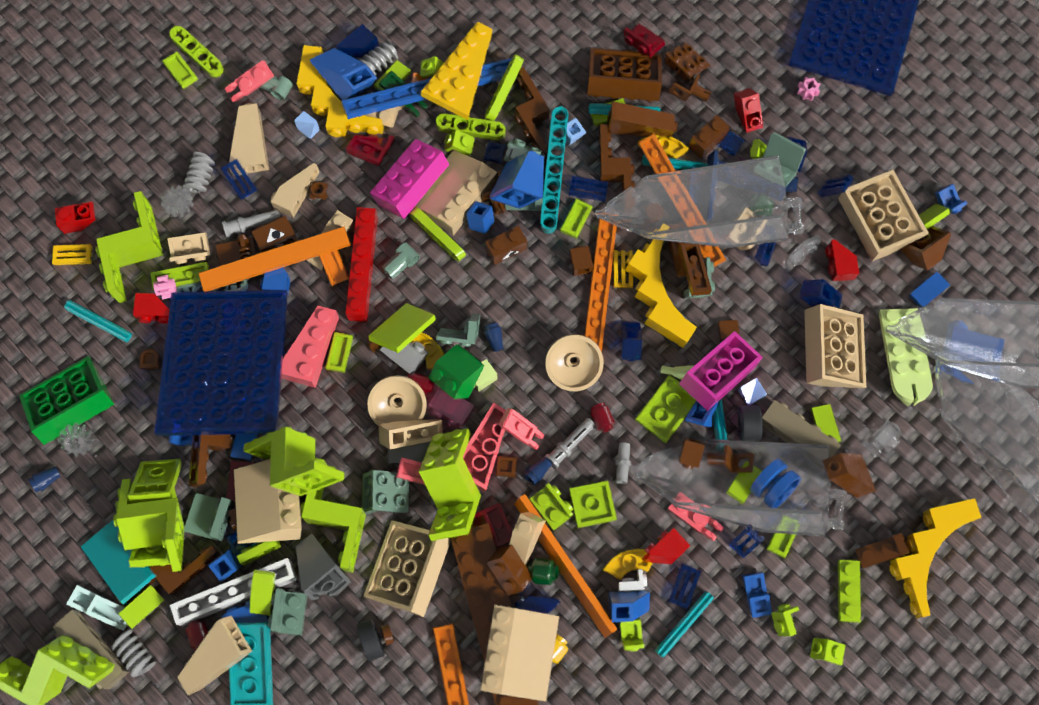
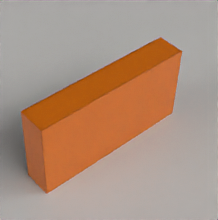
[319,250,350,286]

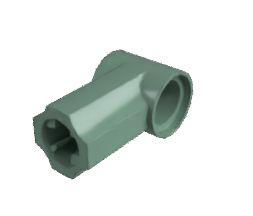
[260,76,293,101]
[381,242,420,280]

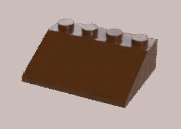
[587,48,662,102]

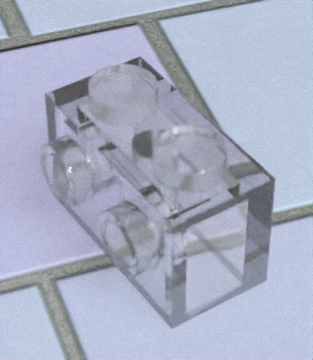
[861,420,903,458]

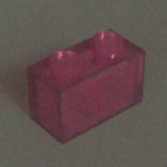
[428,387,474,429]

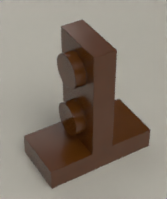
[855,533,911,569]

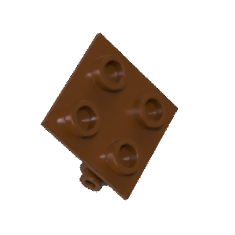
[664,42,711,83]
[216,235,256,266]

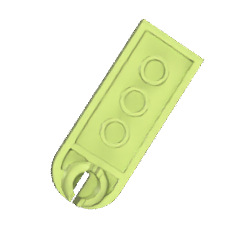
[878,308,933,406]

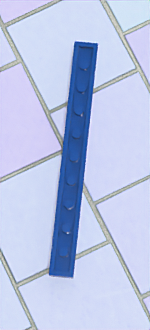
[342,58,512,119]

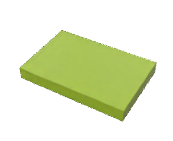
[369,303,436,353]
[635,375,696,443]

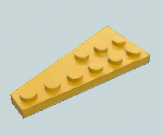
[421,22,493,120]

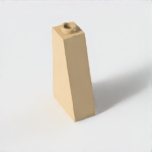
[229,103,269,176]
[178,616,252,695]

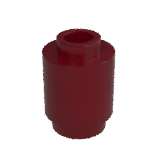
[407,373,434,396]
[590,402,615,433]
[185,620,209,651]

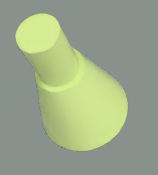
[661,365,694,380]

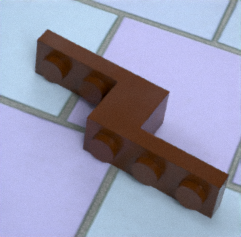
[514,67,550,157]
[599,124,636,216]
[666,225,712,296]
[188,390,235,487]
[116,546,221,605]

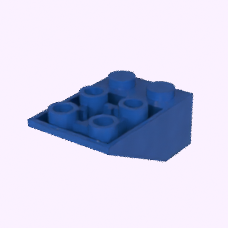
[310,48,377,101]

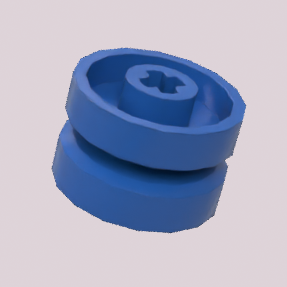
[750,459,801,510]

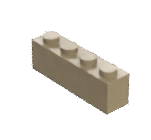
[762,400,841,468]
[53,610,129,690]

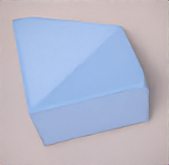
[295,111,319,139]
[559,118,586,145]
[738,378,767,406]

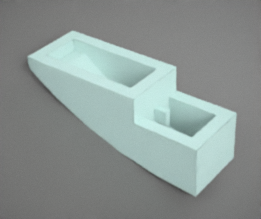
[67,585,127,631]

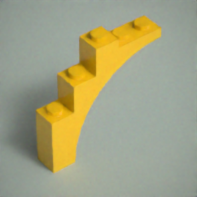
[297,45,384,137]
[625,225,697,348]
[890,498,981,619]

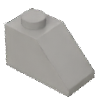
[380,341,429,374]

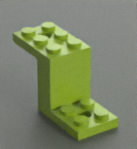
[95,191,163,303]
[243,427,344,496]
[419,428,481,541]
[300,458,366,573]
[128,459,182,567]
[114,479,185,572]
[0,635,115,705]

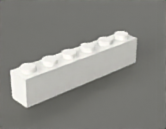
[170,558,298,626]

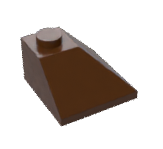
[900,226,951,271]

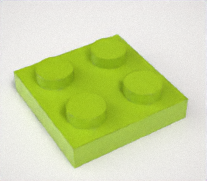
[569,481,617,528]

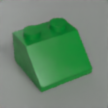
[428,344,485,399]

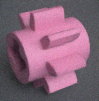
[797,77,820,100]
[153,275,177,299]

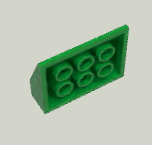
[19,356,114,445]

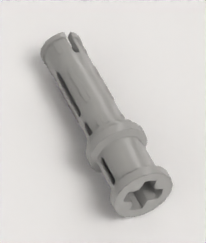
[222,209,280,237]
[545,418,596,469]

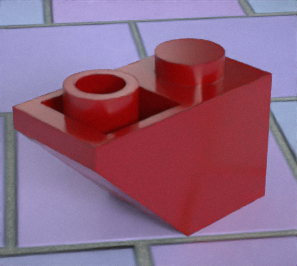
[733,88,763,133]
[55,202,95,234]
[825,240,859,281]
[133,293,176,324]
[642,528,691,565]

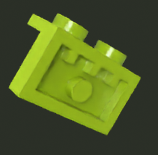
[529,483,573,531]
[236,541,281,566]

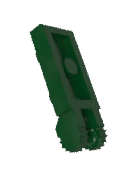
[379,71,427,117]

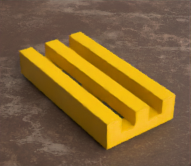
[52,244,93,265]
[613,250,633,288]

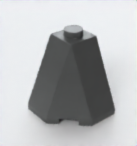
[296,534,351,600]

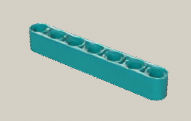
[540,106,568,234]

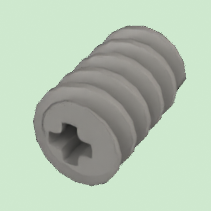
[359,39,398,76]
[182,152,215,194]
[112,629,156,677]

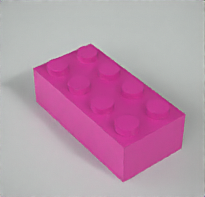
[370,139,449,219]
[679,331,763,411]

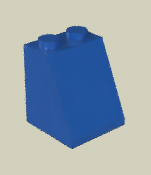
[490,151,544,209]

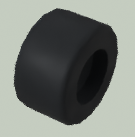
[737,406,763,441]

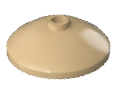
[545,334,604,391]
[368,375,427,426]

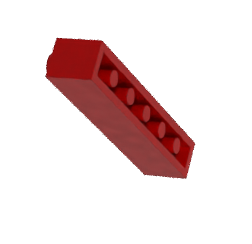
[346,207,378,322]

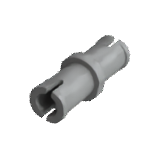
[615,443,631,484]

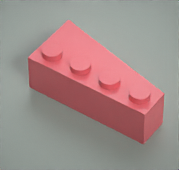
[275,306,339,388]
[463,403,506,492]

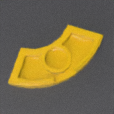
[637,135,689,159]
[412,332,444,370]
[603,549,652,580]

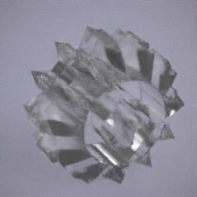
[161,185,193,218]
[58,422,94,457]

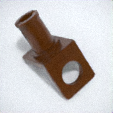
[668,74,712,102]
[482,170,506,215]
[707,444,754,473]

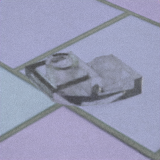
[785,235,821,266]

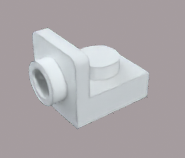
[618,569,647,592]

